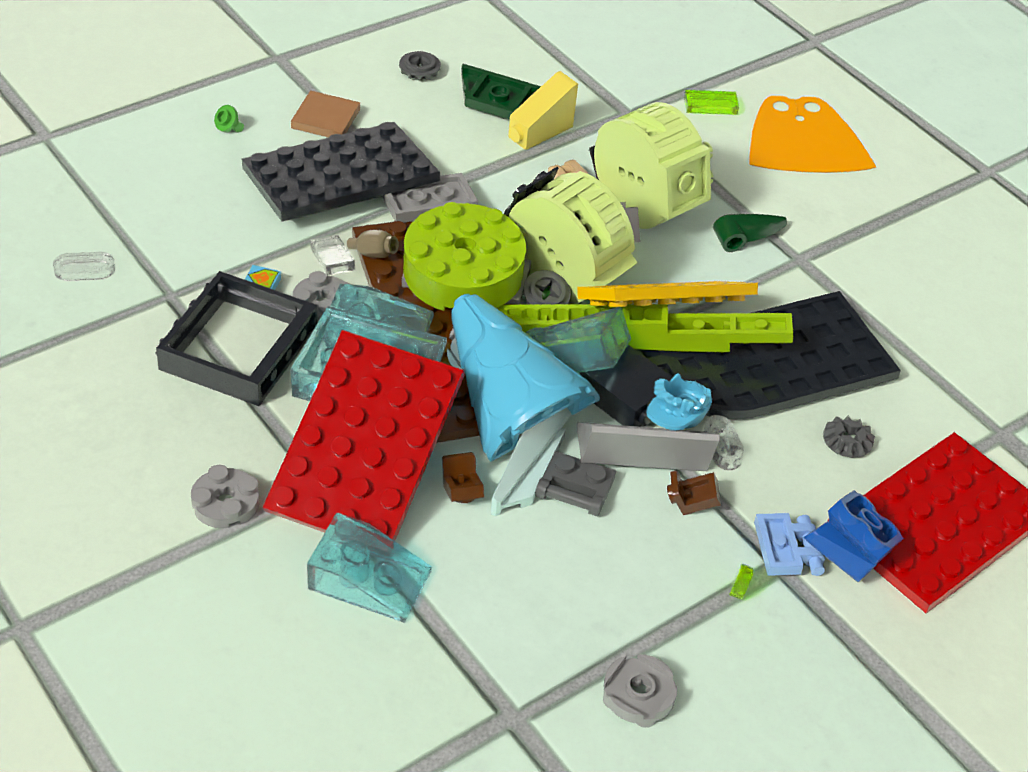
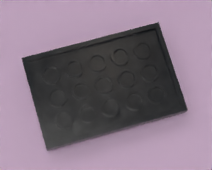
[241,122,440,222]

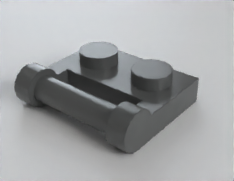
[535,451,616,517]

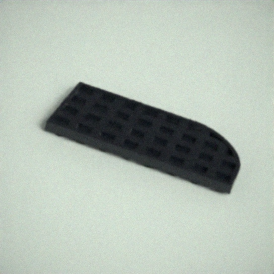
[635,291,901,419]

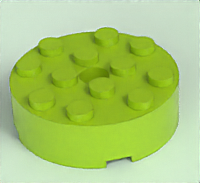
[403,202,526,311]

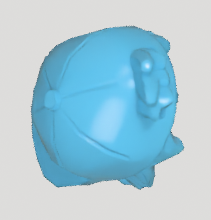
[646,373,712,431]

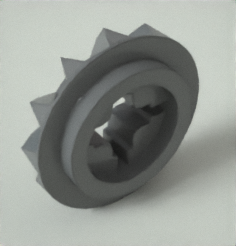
[399,51,441,80]
[522,270,571,305]
[823,415,875,458]

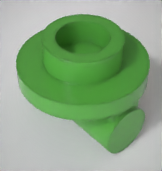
[214,105,244,132]

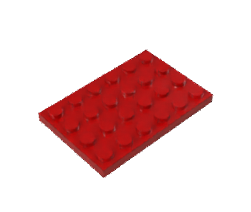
[262,330,465,556]
[827,432,1028,614]

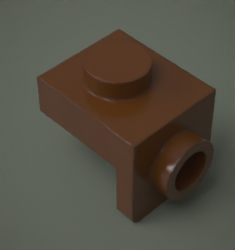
[442,452,484,503]
[667,470,721,515]

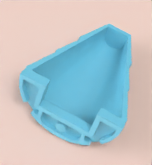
[451,294,600,462]

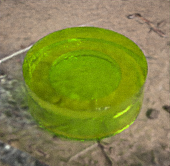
[729,563,754,600]

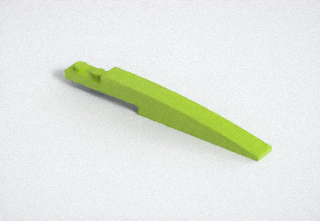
[496,304,793,352]

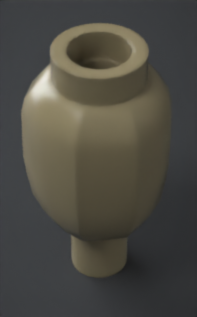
[347,230,399,258]

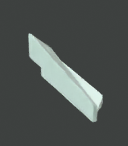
[491,408,572,516]

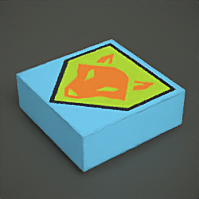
[245,265,281,290]

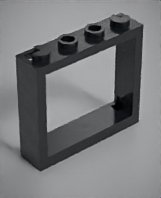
[155,271,318,406]

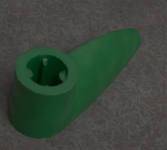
[713,214,787,252]

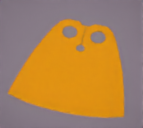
[749,96,876,172]

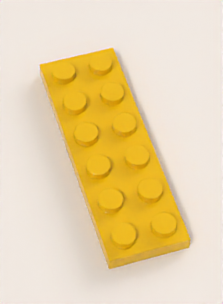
[577,281,758,307]

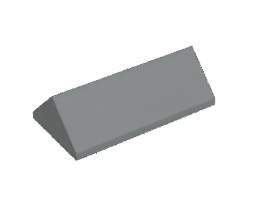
[577,422,720,472]

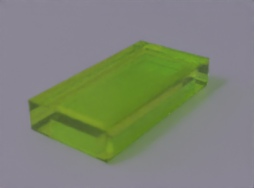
[684,90,739,115]

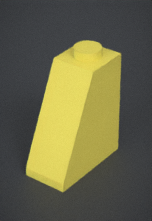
[508,71,578,150]

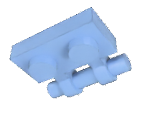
[754,513,825,576]

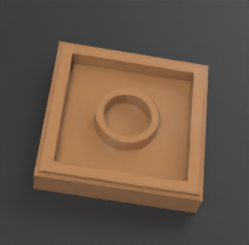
[291,90,360,137]

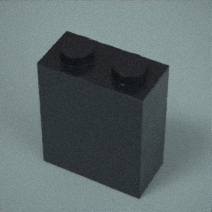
[580,341,673,427]

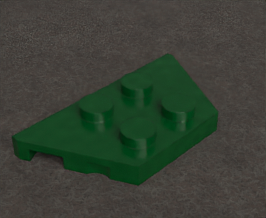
[461,63,541,120]

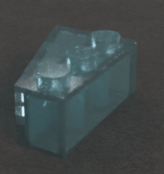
[526,307,631,373]

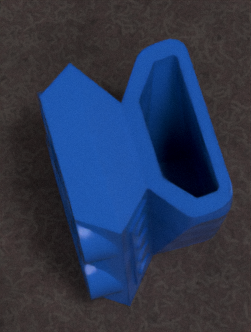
[803,490,904,582]

